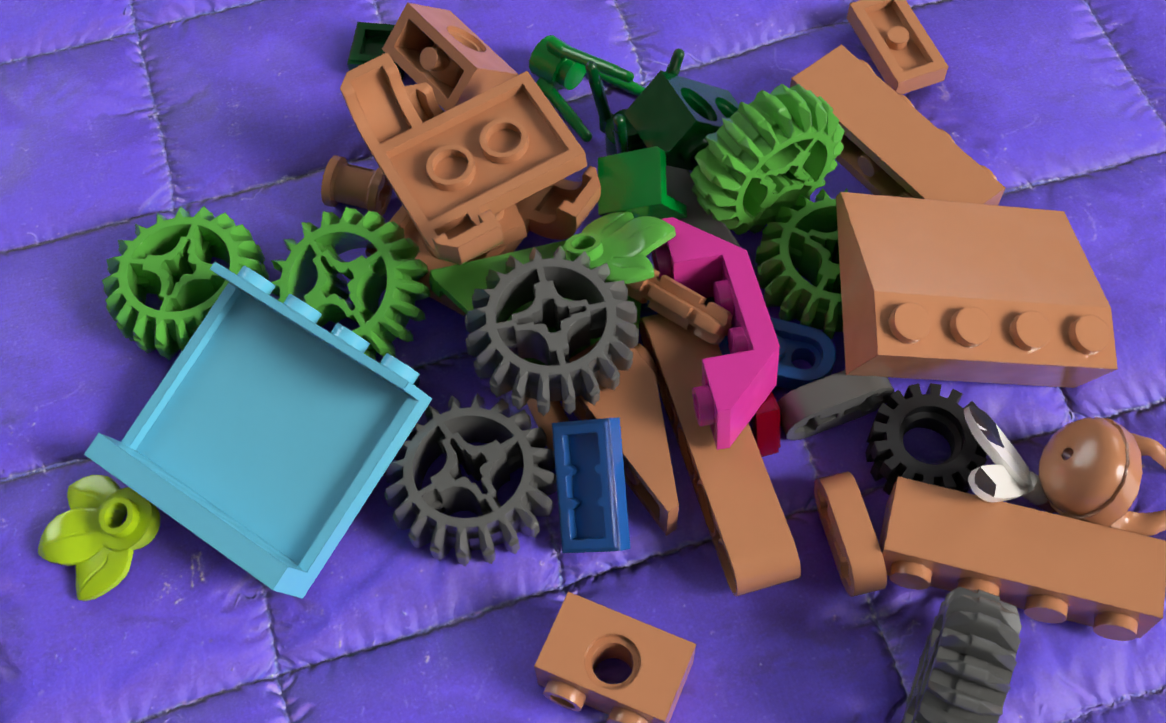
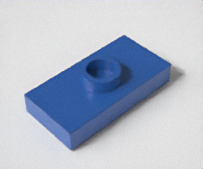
[552,417,631,553]

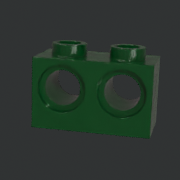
[624,70,739,171]

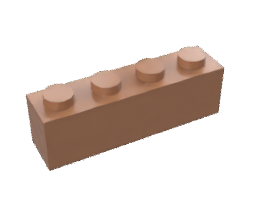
[790,44,1005,205]
[879,476,1166,641]

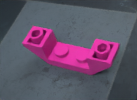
[652,217,780,450]

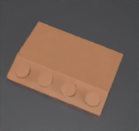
[836,192,1118,388]

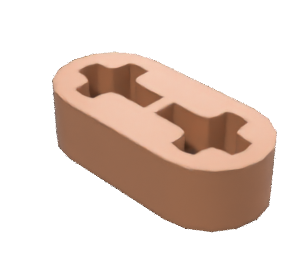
[814,471,887,597]

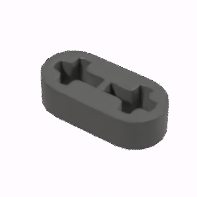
[777,370,894,440]

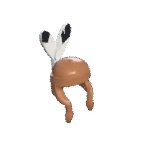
[964,405,1166,536]

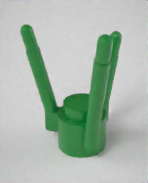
[529,35,645,142]

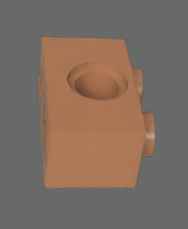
[382,2,518,111]
[534,592,696,723]

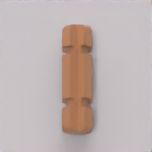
[625,268,733,345]

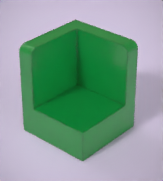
[598,146,687,219]

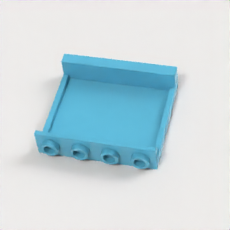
[84,262,432,599]

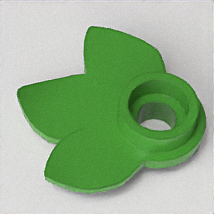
[561,212,676,284]

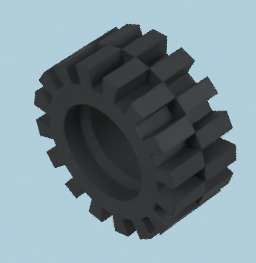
[865,383,987,495]

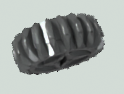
[465,245,639,416]
[384,393,557,566]
[901,587,1022,723]

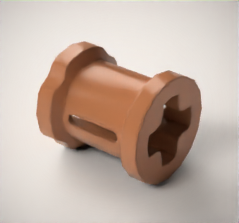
[321,155,393,216]

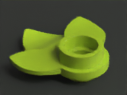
[38,475,160,602]

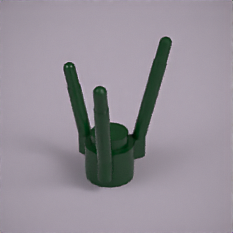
[585,48,685,156]

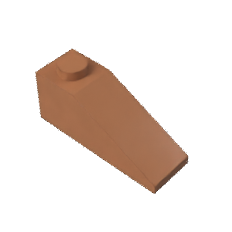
[569,341,679,536]

